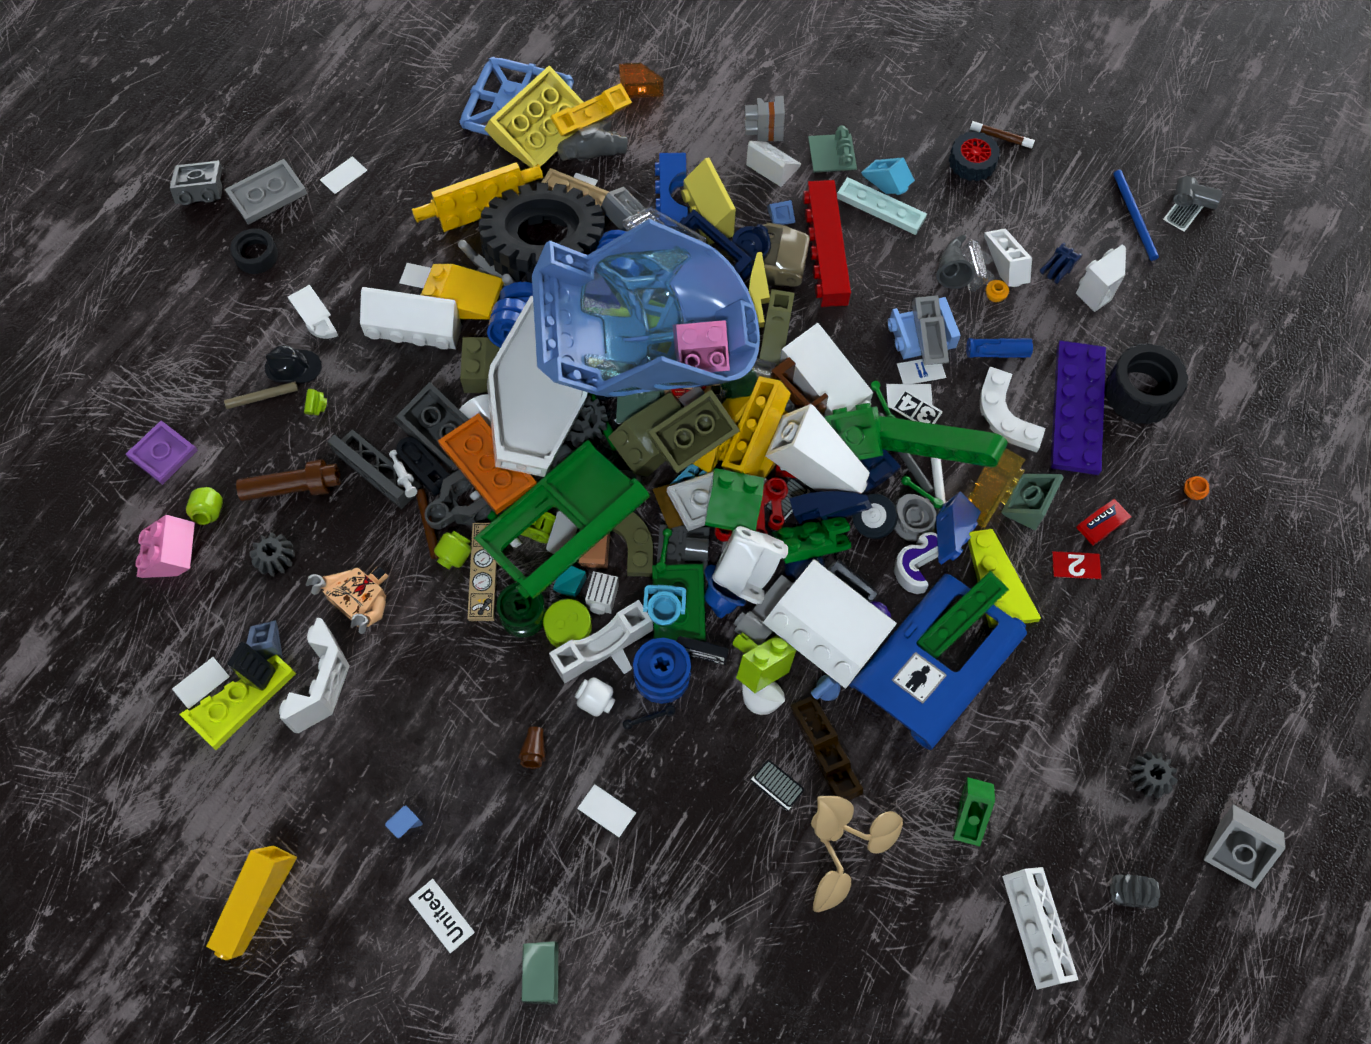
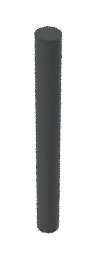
[879,412,934,494]

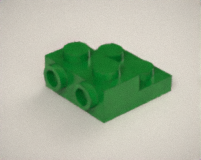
[825,403,883,460]

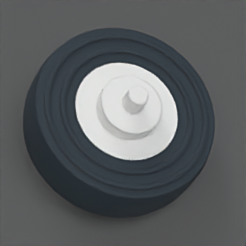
[852,494,898,539]

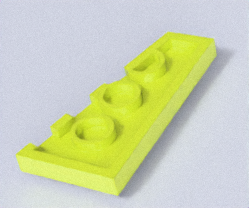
[968,529,1041,628]
[179,655,296,750]

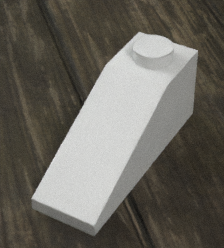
[984,229,1032,287]

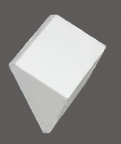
[746,141,801,187]

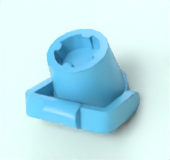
[643,585,686,626]

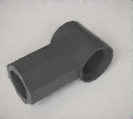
[1174,176,1223,210]

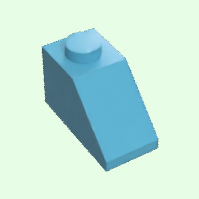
[861,158,915,195]

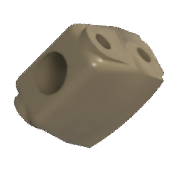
[763,222,810,287]

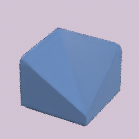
[385,805,423,838]

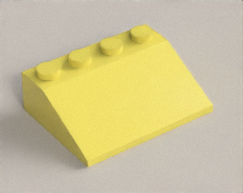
[484,65,584,167]

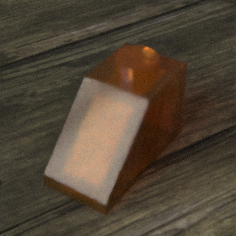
[619,63,664,98]

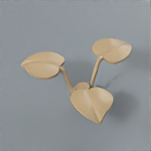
[811,796,903,912]

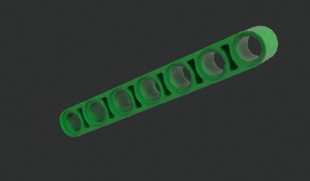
[879,416,1008,467]

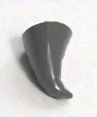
[936,235,975,289]

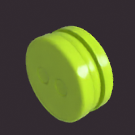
[543,599,592,648]

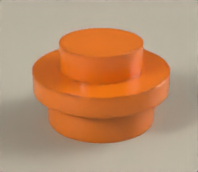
[1184,476,1209,500]

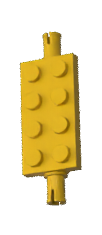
[412,162,543,232]

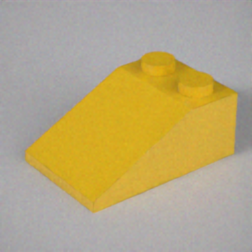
[421,264,504,319]

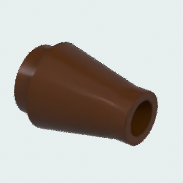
[519,727,545,769]

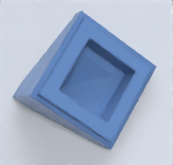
[767,200,795,225]

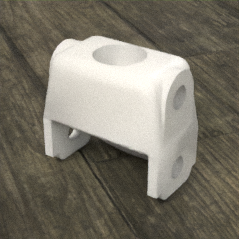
[712,526,788,605]

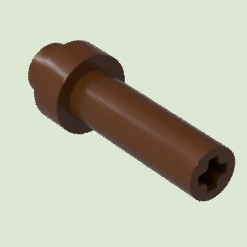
[236,459,341,501]

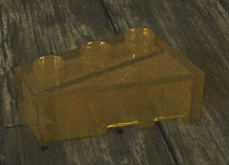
[968,449,1026,529]

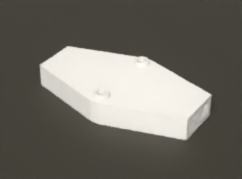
[487,296,588,477]

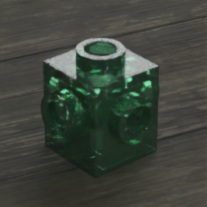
[720,369,757,399]

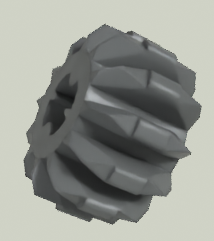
[250,532,295,577]
[1129,752,1178,798]
[1110,874,1160,909]

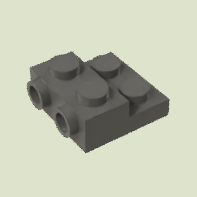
[170,160,223,205]

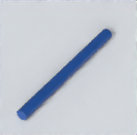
[1113,170,1159,261]

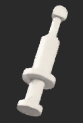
[389,450,417,497]

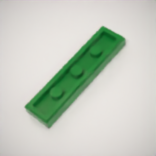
[917,571,1009,659]

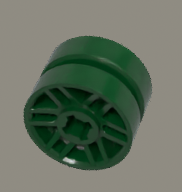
[497,583,546,637]

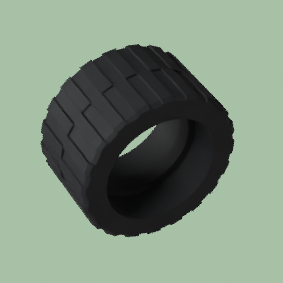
[1105,343,1189,424]

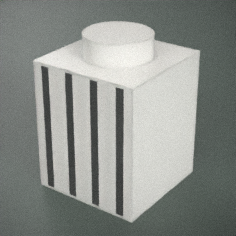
[585,571,619,614]

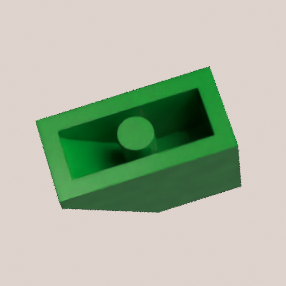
[953,777,995,846]

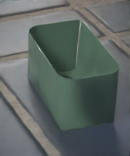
[522,941,558,1004]

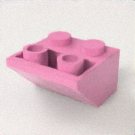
[673,320,730,372]
[136,515,195,578]

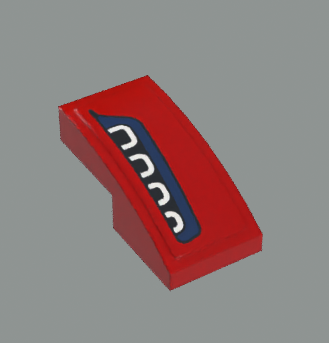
[1076,499,1131,546]

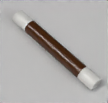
[970,121,1035,149]

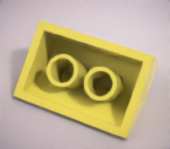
[681,157,736,244]

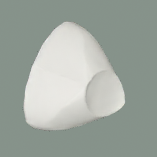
[742,681,785,715]

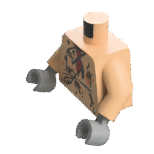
[306,566,389,634]

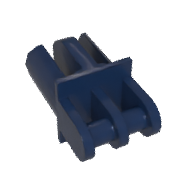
[1040,242,1083,284]

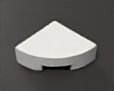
[306,314,338,339]

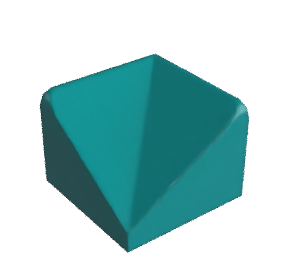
[553,566,587,600]

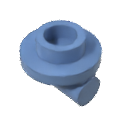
[811,675,840,701]

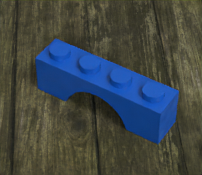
[655,153,688,229]

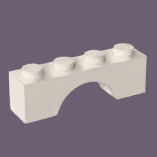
[549,600,653,683]

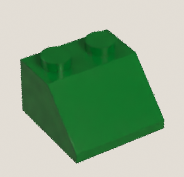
[704,468,764,531]

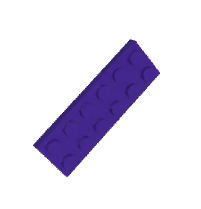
[1050,340,1106,475]

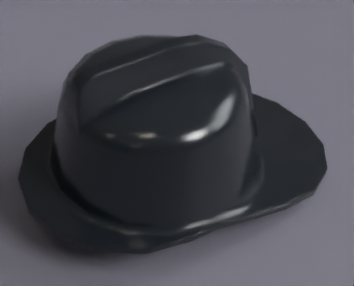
[265,345,322,383]

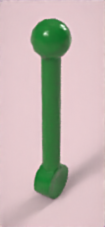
[871,381,896,418]
[901,476,944,509]
[656,528,672,574]

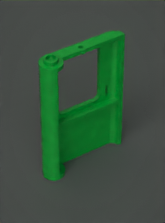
[474,440,650,599]

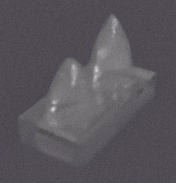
[961,240,995,291]

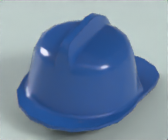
[704,565,746,618]

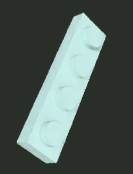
[837,177,927,235]

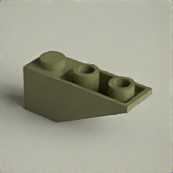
[759,289,795,366]

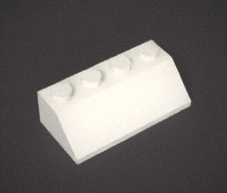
[360,287,462,349]

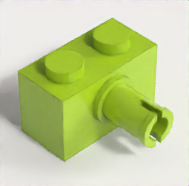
[733,632,796,693]

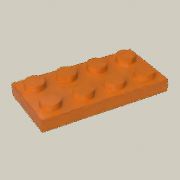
[438,413,537,514]

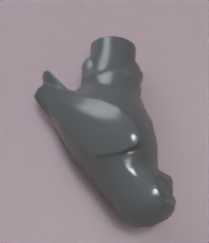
[557,120,628,161]

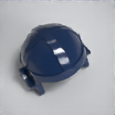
[732,224,771,263]

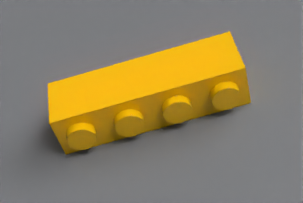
[721,376,791,476]

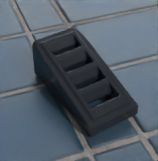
[227,641,276,690]

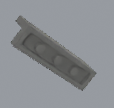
[327,430,422,509]

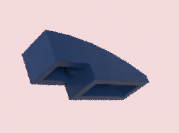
[789,491,873,524]

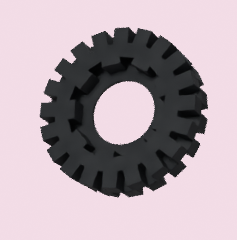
[479,183,605,283]

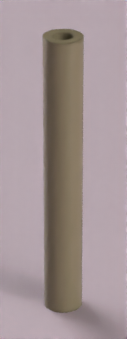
[224,382,298,409]

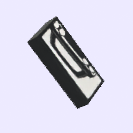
[677,636,729,666]

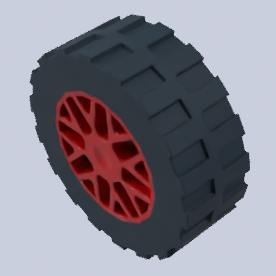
[949,131,1000,181]

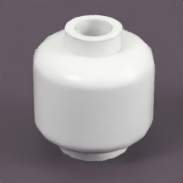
[574,677,615,717]

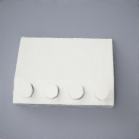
[763,559,897,689]

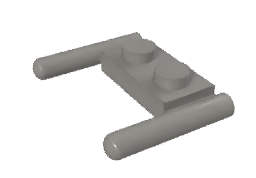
[458,240,515,288]

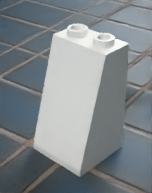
[780,323,873,420]
[765,404,870,494]

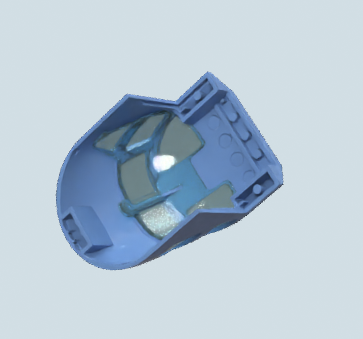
[532,219,760,397]

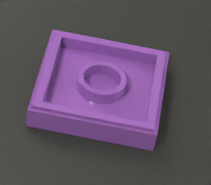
[126,420,198,485]

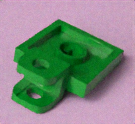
[771,517,851,564]

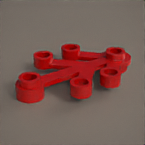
[714,478,788,542]

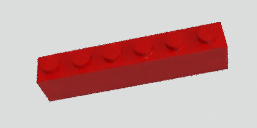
[803,180,851,307]

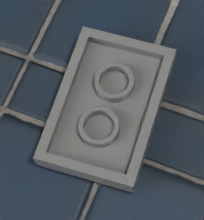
[225,159,307,225]

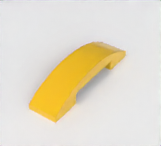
[550,83,632,137]

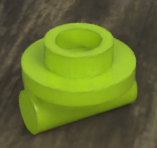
[304,389,327,416]

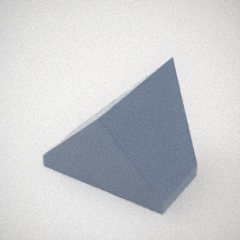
[231,620,283,671]

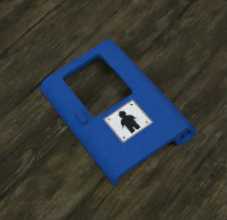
[848,574,1027,750]

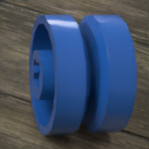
[633,638,691,704]

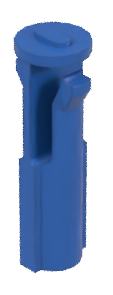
[966,338,1033,358]

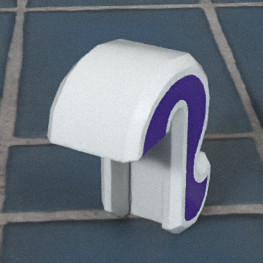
[894,532,938,594]

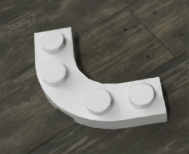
[979,367,1046,452]

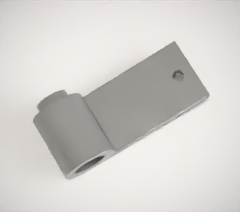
[733,575,793,645]

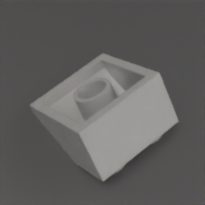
[1204,805,1285,889]

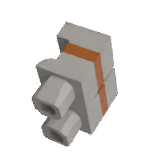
[745,96,785,141]

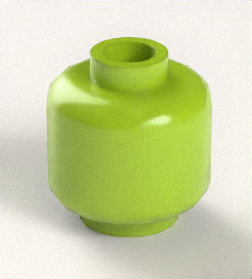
[186,487,223,525]
[434,531,472,570]

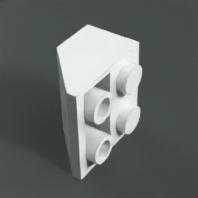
[1076,244,1126,312]

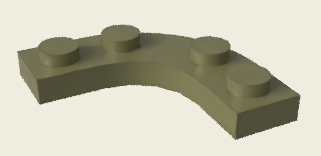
[612,512,653,577]

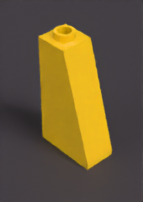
[206,846,297,960]

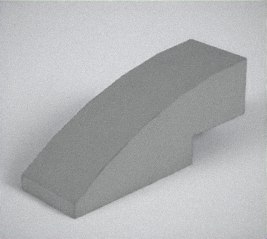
[912,295,949,365]

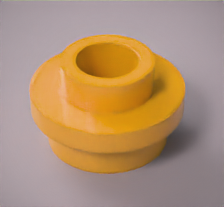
[986,280,1009,302]

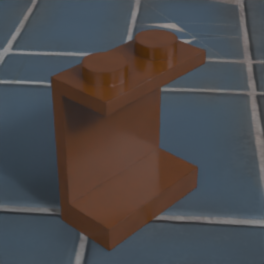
[770,357,829,417]

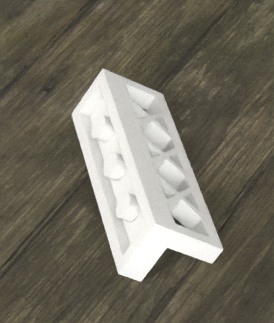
[1002,867,1078,990]

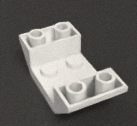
[279,618,350,733]

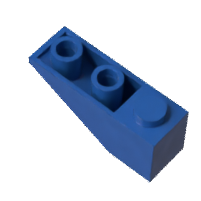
[936,491,981,565]

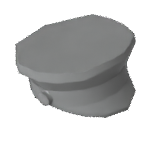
[894,494,937,542]

